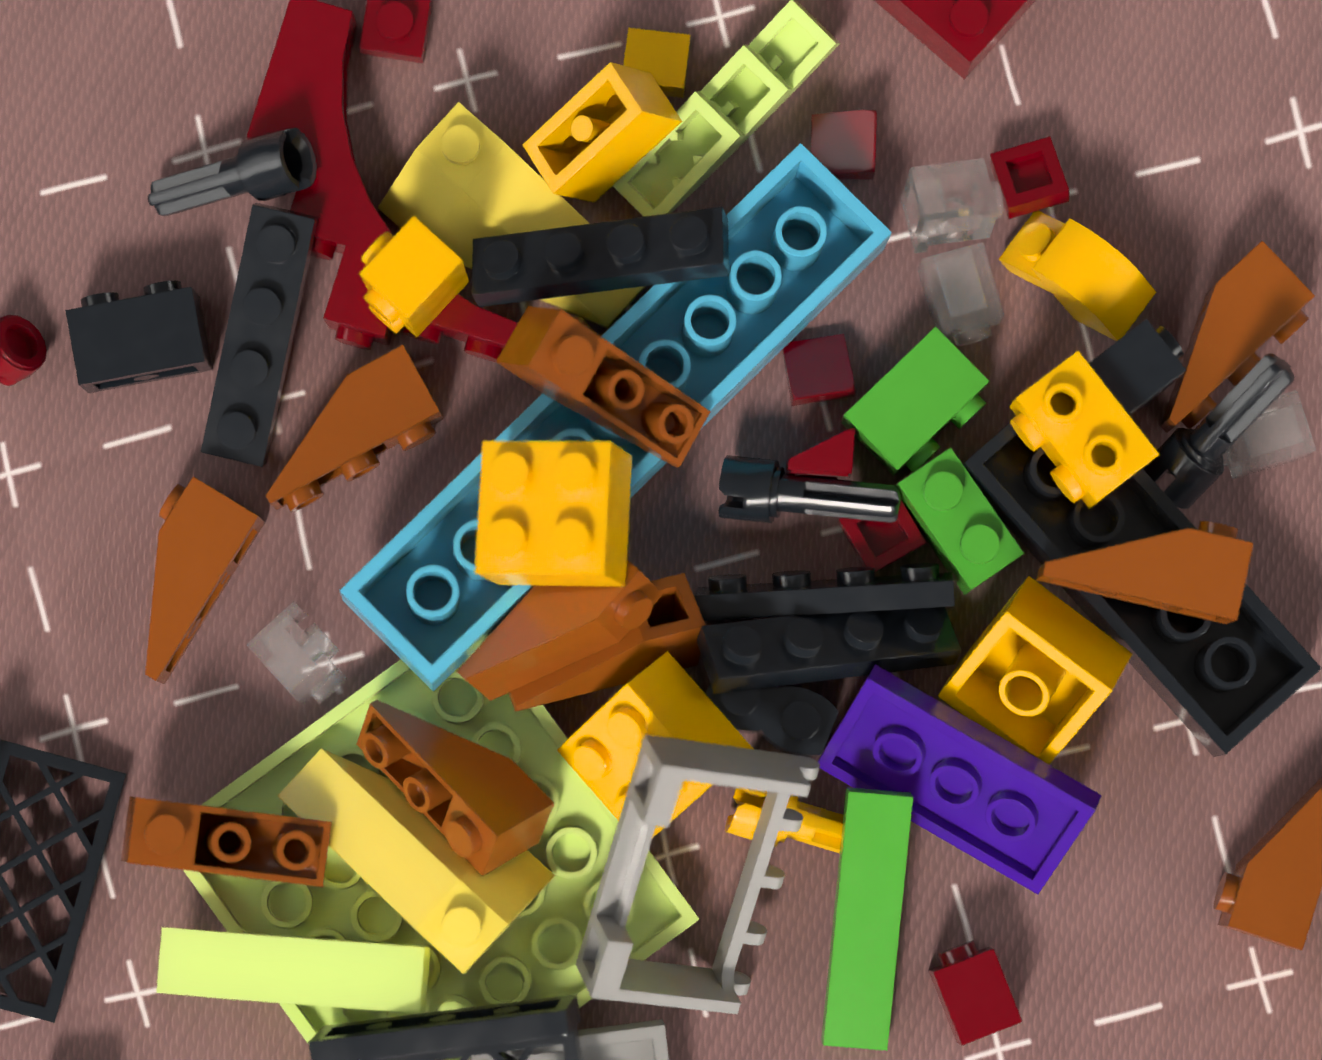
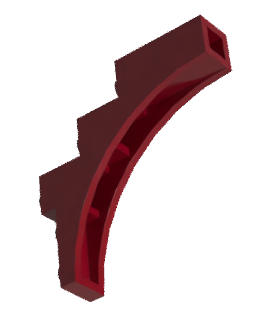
[246,0,518,362]

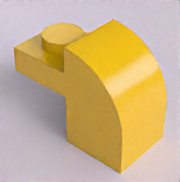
[999,210,1156,341]

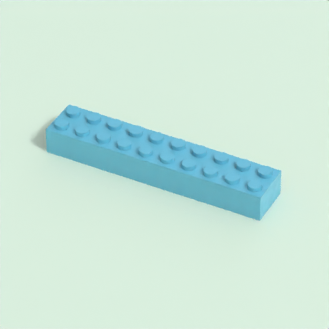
[339,143,892,692]

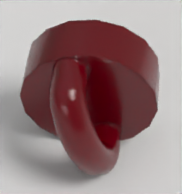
[0,315,47,386]

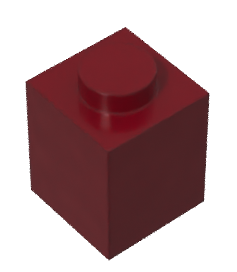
[928,940,1023,1046]

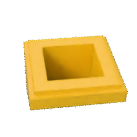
[623,28,691,98]

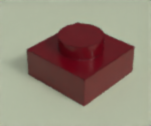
[359,0,433,63]
[990,136,1069,219]
[837,500,926,573]

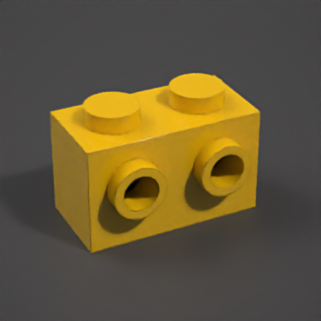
[522,62,682,202]
[360,216,469,337]
[1009,351,1159,508]

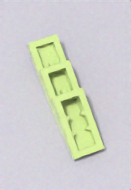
[613,0,840,217]
[156,927,430,1013]

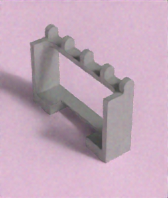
[576,734,820,1014]

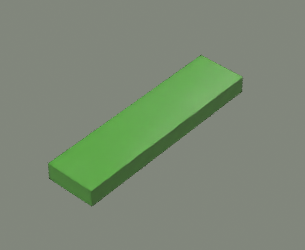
[821,787,913,1051]

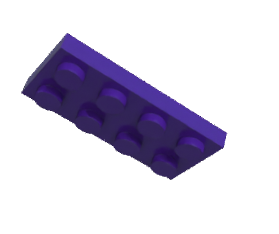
[817,664,1102,895]

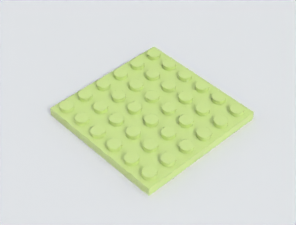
[183,651,699,1060]

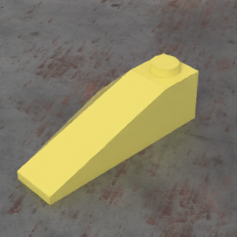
[378,102,646,329]
[278,748,555,974]

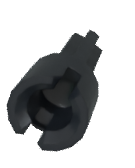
[147,128,317,216]
[1143,353,1295,509]
[718,455,901,524]

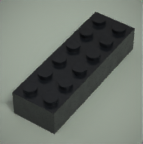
[963,423,1322,757]

